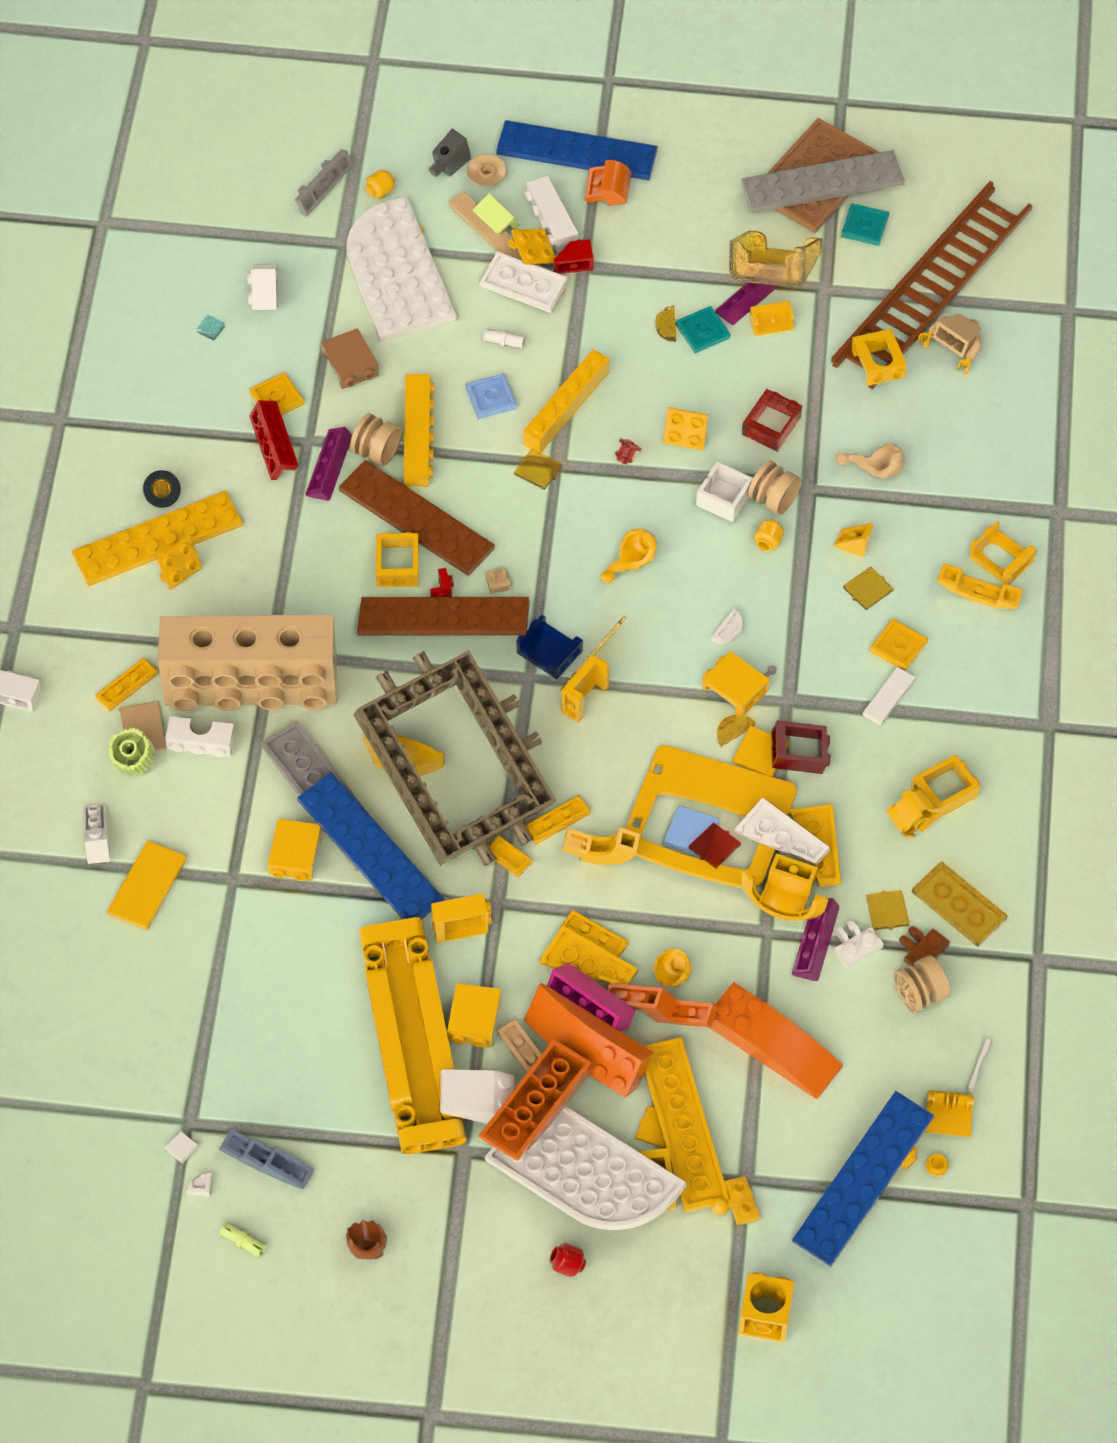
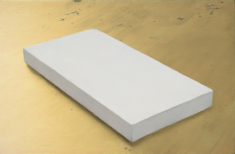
[479,251,569,313]

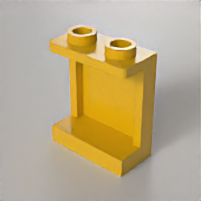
[702,651,770,718]
[561,655,609,723]
[268,819,322,881]
[447,983,501,1048]

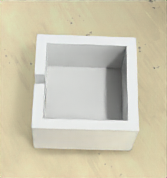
[696,462,753,522]

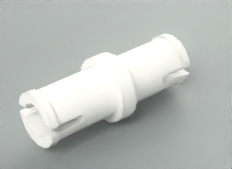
[483,328,526,349]

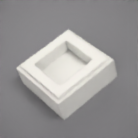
[165,1131,198,1164]

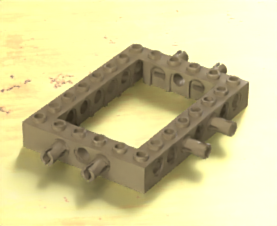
[353,650,556,866]

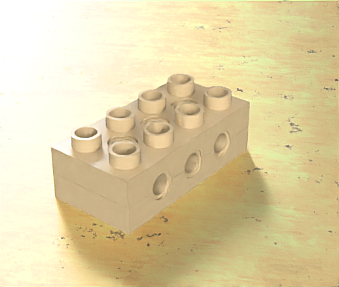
[158,615,337,711]

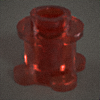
[614,438,642,464]

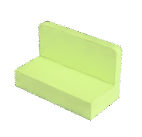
[473,194,520,235]

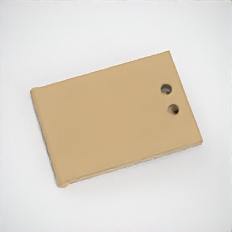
[119,701,166,754]

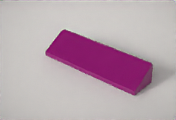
[715,265,786,325]
[305,427,352,501]
[792,898,840,981]

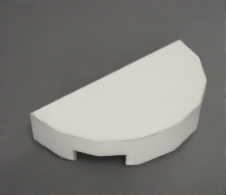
[711,608,743,644]

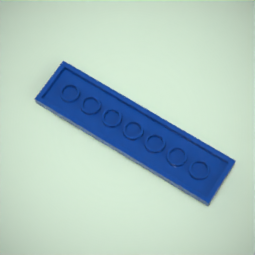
[497,120,658,181]
[297,772,444,919]
[792,1091,934,1267]

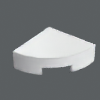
[186,1172,213,1197]

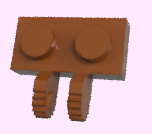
[899,926,950,968]

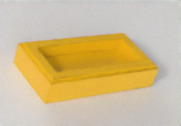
[489,835,532,878]

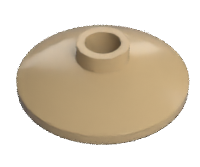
[467,154,506,187]

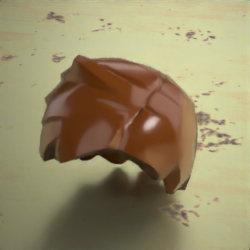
[346,1220,387,1260]

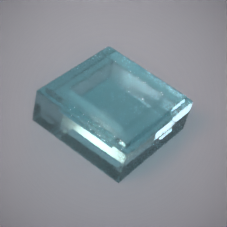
[197,315,225,341]

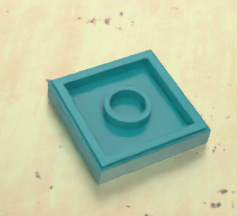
[841,203,890,246]
[675,306,731,354]

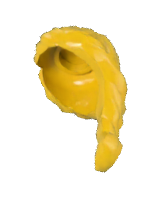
[600,529,657,584]

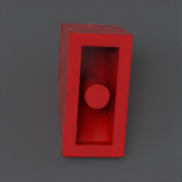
[553,239,594,274]

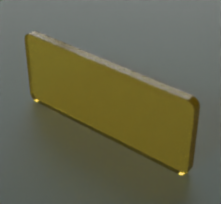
[560,616,627,691]

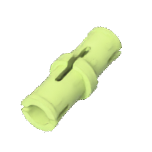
[220,1222,266,1258]

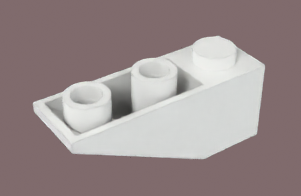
[83,804,110,864]

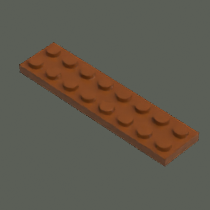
[339,460,495,576]
[357,597,530,636]

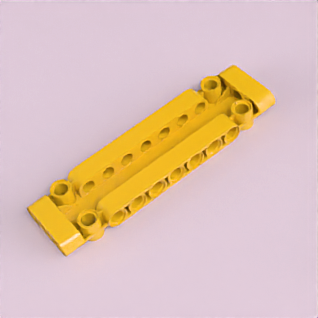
[359,917,467,1154]

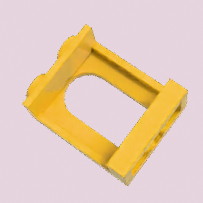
[852,329,907,386]
[969,521,1037,585]

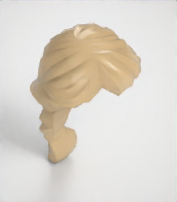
[836,443,905,479]

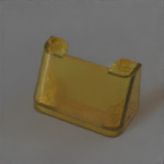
[729,230,822,288]

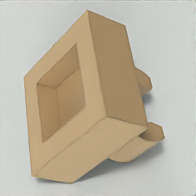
[485,568,511,594]

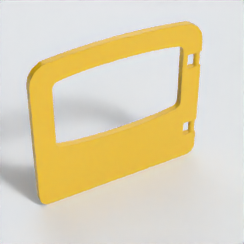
[625,745,797,888]

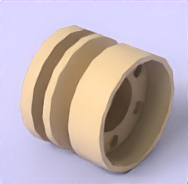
[350,413,402,467]
[748,460,802,515]
[893,955,951,1014]

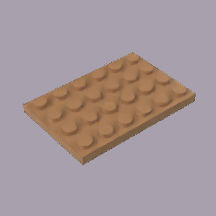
[767,118,880,233]

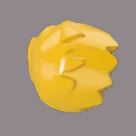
[653,949,692,987]

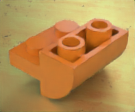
[585,160,632,206]

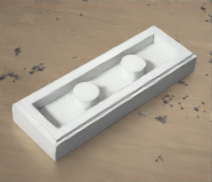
[863,667,915,726]

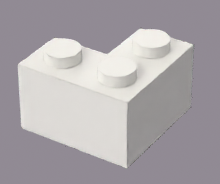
[248,264,278,310]

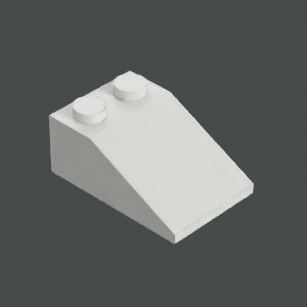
[440,1069,514,1124]

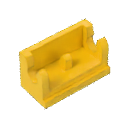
[750,300,794,336]

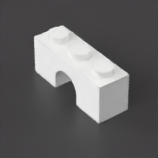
[165,716,235,757]

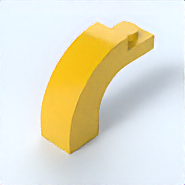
[562,827,640,865]

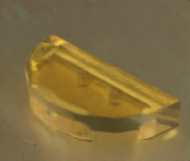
[655,306,676,342]
[717,715,755,747]

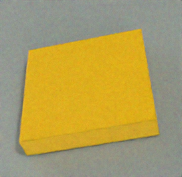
[249,372,305,415]
[869,618,928,671]
[733,726,790,777]

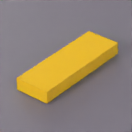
[95,657,158,712]
[525,795,591,845]
[561,909,629,958]

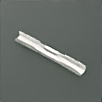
[967,1038,991,1093]

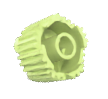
[107,727,156,776]

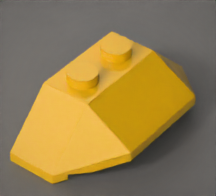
[362,731,445,776]

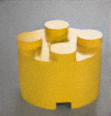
[886,789,939,839]

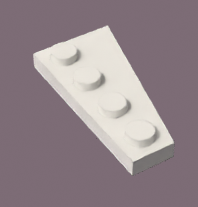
[734,798,830,866]

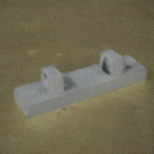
[295,149,353,216]

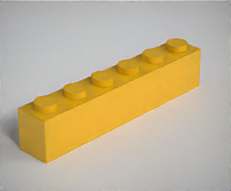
[523,349,610,454]
[404,374,434,487]

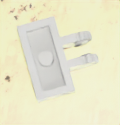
[834,920,884,969]

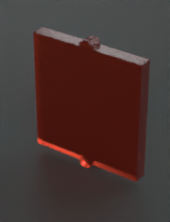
[689,822,741,869]

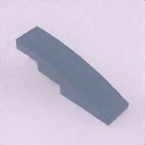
[219,1128,314,1190]

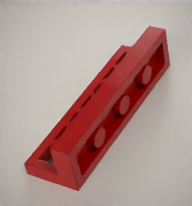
[249,400,299,480]

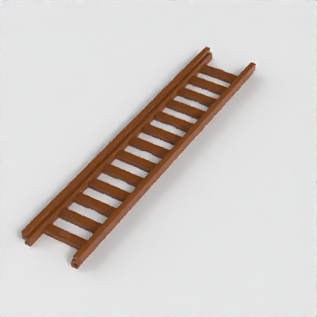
[831,181,1033,390]

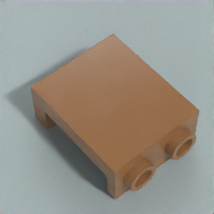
[321,328,378,389]

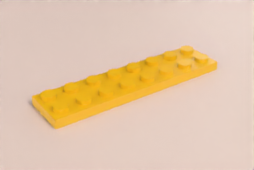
[72,490,243,587]
[644,1037,729,1213]

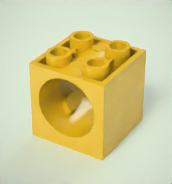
[738,1272,795,1343]

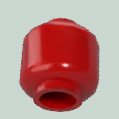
[549,1243,586,1277]

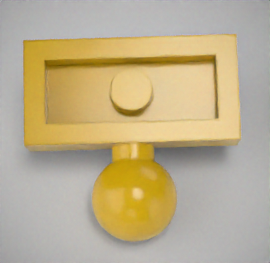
[711,1176,760,1226]

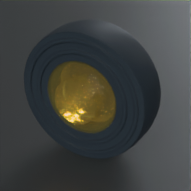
[143,470,181,508]

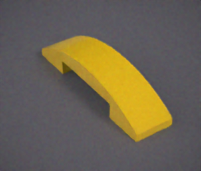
[937,563,1023,609]

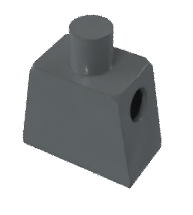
[429,128,472,177]

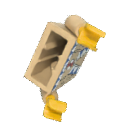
[918,314,982,375]

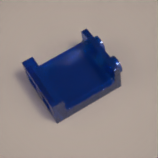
[516,614,583,679]

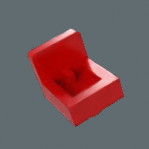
[430,568,454,597]

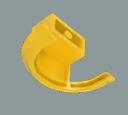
[741,853,828,921]

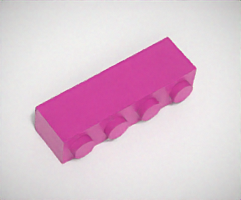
[547,963,636,1032]

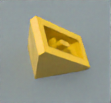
[834,523,873,557]

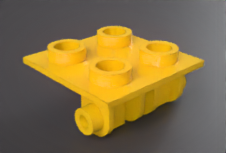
[508,228,556,265]
[663,407,708,450]
[156,535,203,590]
[925,1090,974,1137]

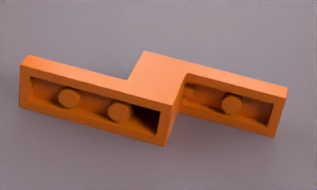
[607,983,718,1028]

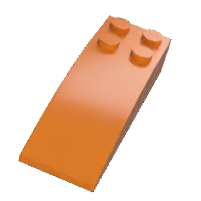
[710,982,843,1099]
[524,983,654,1098]
[479,1039,592,1161]

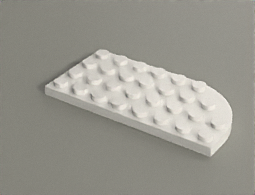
[347,196,457,342]
[485,1106,687,1230]

